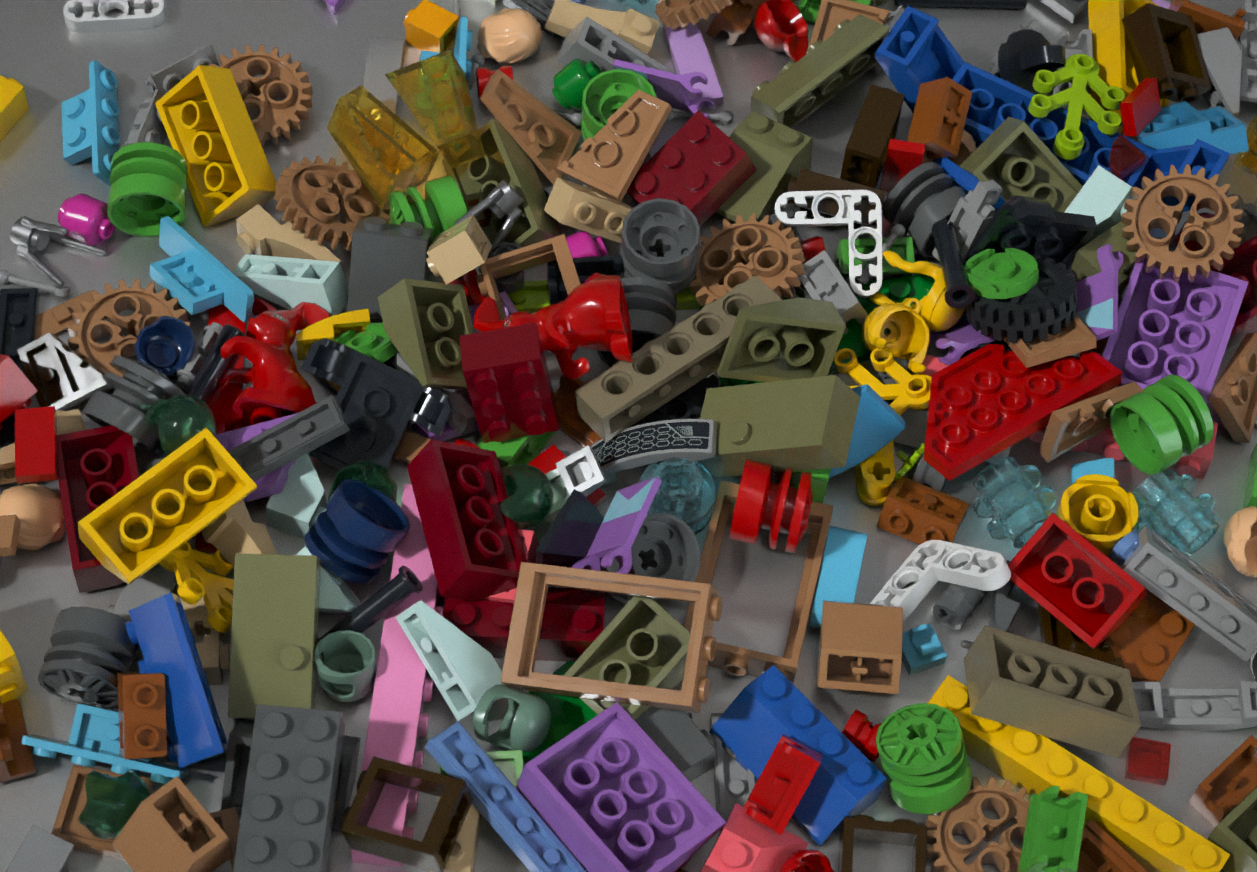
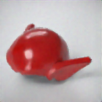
[754,0,809,62]

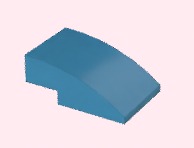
[1120,101,1249,155]
[829,384,906,478]

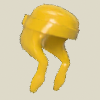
[869,251,966,332]
[862,297,930,373]

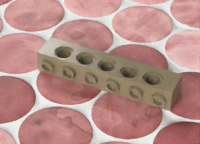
[574,275,782,443]

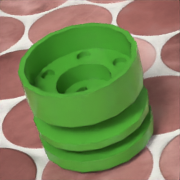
[581,69,657,142]
[107,142,188,237]
[388,175,468,244]
[1110,374,1214,475]
[875,703,973,814]

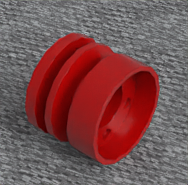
[729,459,813,554]

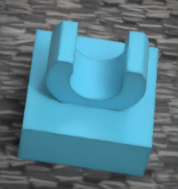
[902,623,947,676]

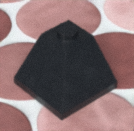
[536,489,604,587]

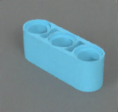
[808,526,868,629]

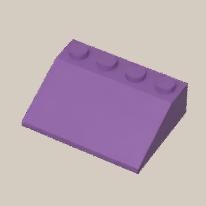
[1102,259,1248,405]
[516,702,726,872]

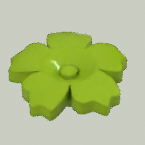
[895,442,925,480]

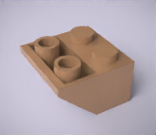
[816,600,903,694]
[112,776,233,872]

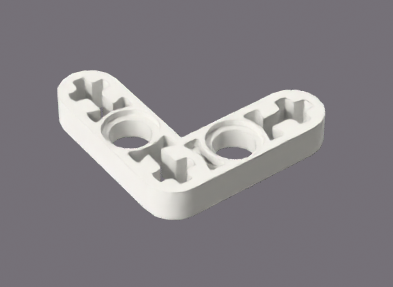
[63,0,166,33]
[774,190,883,298]
[870,540,1011,623]

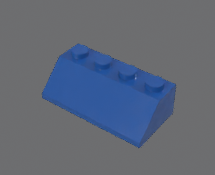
[125,593,228,768]
[709,665,887,847]

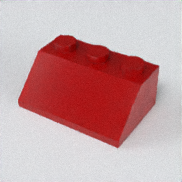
[1008,513,1147,650]

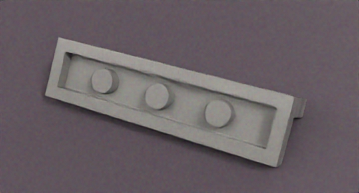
[1122,525,1257,662]

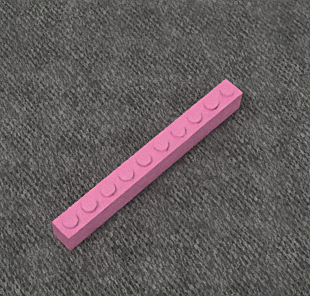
[351,484,444,867]

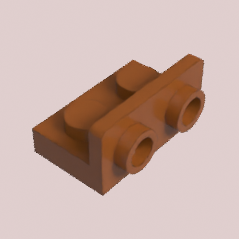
[877,477,970,545]
[117,672,167,759]
[0,699,36,783]

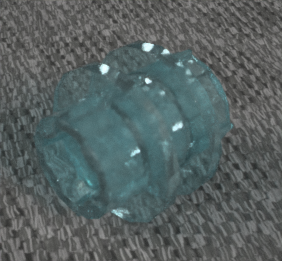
[972,457,1057,548]
[639,458,715,535]
[1133,468,1220,557]

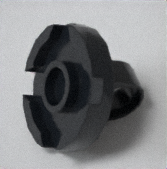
[998,29,1066,95]

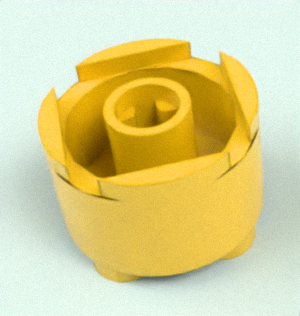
[1055,474,1138,561]

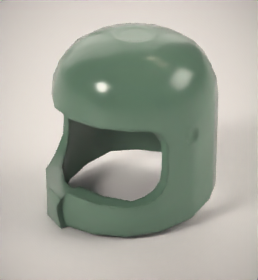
[314,630,376,703]
[472,684,551,753]

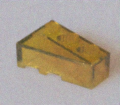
[385,50,485,169]
[327,85,440,211]

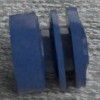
[304,479,410,584]

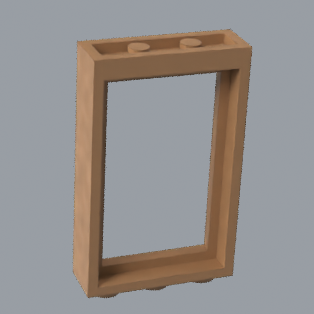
[683,480,834,684]
[501,562,722,713]

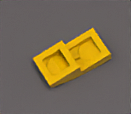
[296,309,370,360]

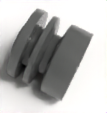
[882,162,968,259]
[621,198,700,295]
[597,277,677,367]
[82,355,185,452]
[600,513,701,604]
[38,607,138,708]

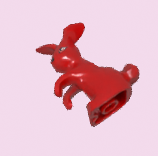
[465,272,633,382]
[216,297,330,432]

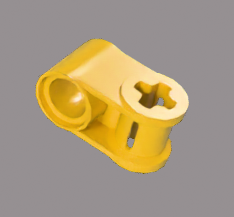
[853,440,896,507]

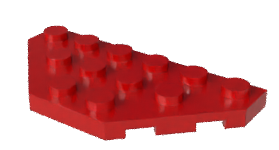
[924,344,1123,481]

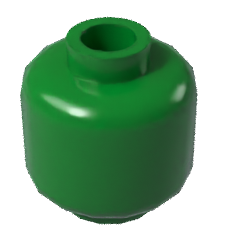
[552,58,603,111]

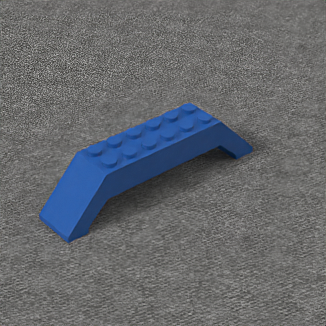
[875,6,1230,212]

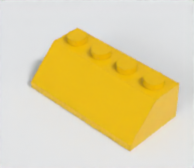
[1088,0,1169,118]
[155,65,277,227]
[78,428,257,585]

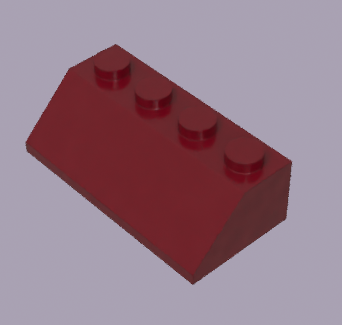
[57,425,139,593]
[407,439,527,601]
[444,587,605,662]

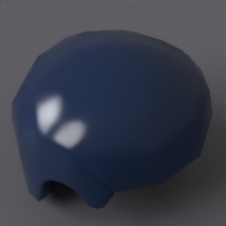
[135,316,196,377]

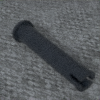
[931,219,975,309]
[317,566,423,655]

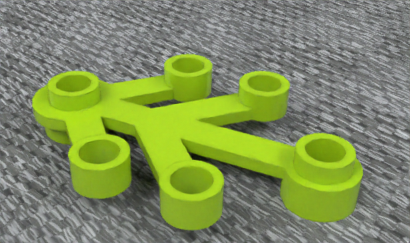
[1028,54,1125,160]

